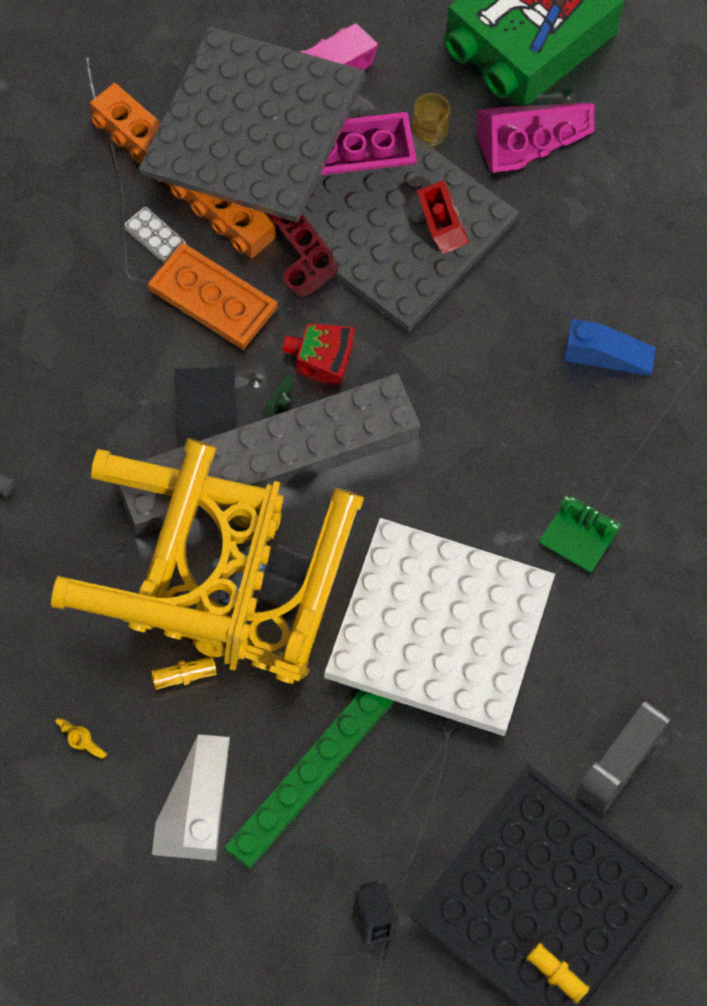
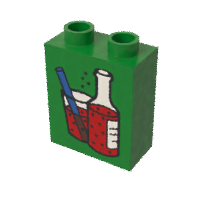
[443,0,624,106]

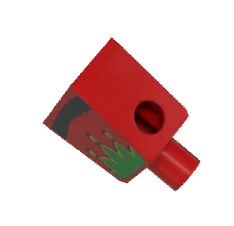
[282,323,355,390]

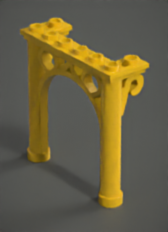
[120,438,364,684]
[51,449,284,670]

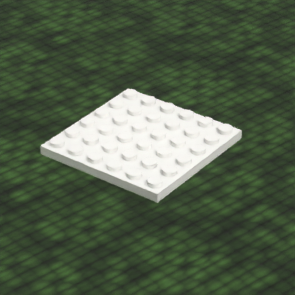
[324,518,555,736]

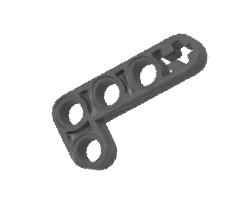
[576,701,671,815]

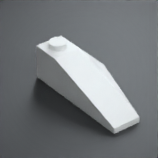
[152,734,230,861]

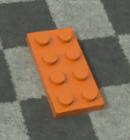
[148,242,278,350]

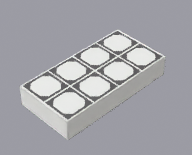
[124,206,186,264]

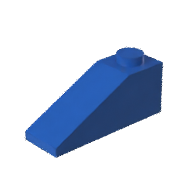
[564,319,656,376]

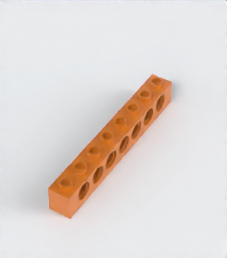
[90,82,276,259]

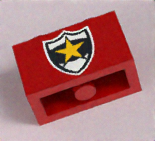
[417,180,470,254]

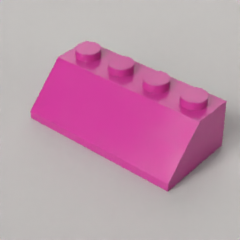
[321,112,417,175]

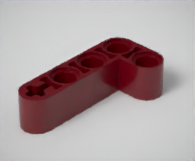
[270,214,338,297]

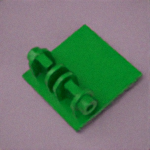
[538,495,622,573]

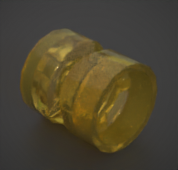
[412,93,451,146]

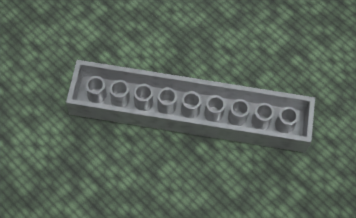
[115,373,421,537]

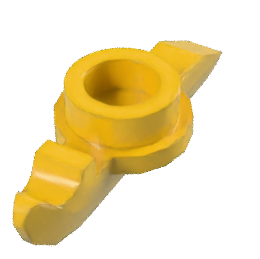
[55,718,108,759]

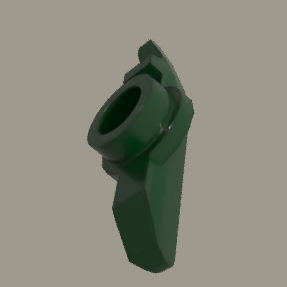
[262,374,292,419]

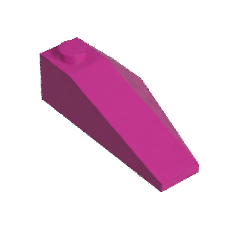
[477,103,594,172]

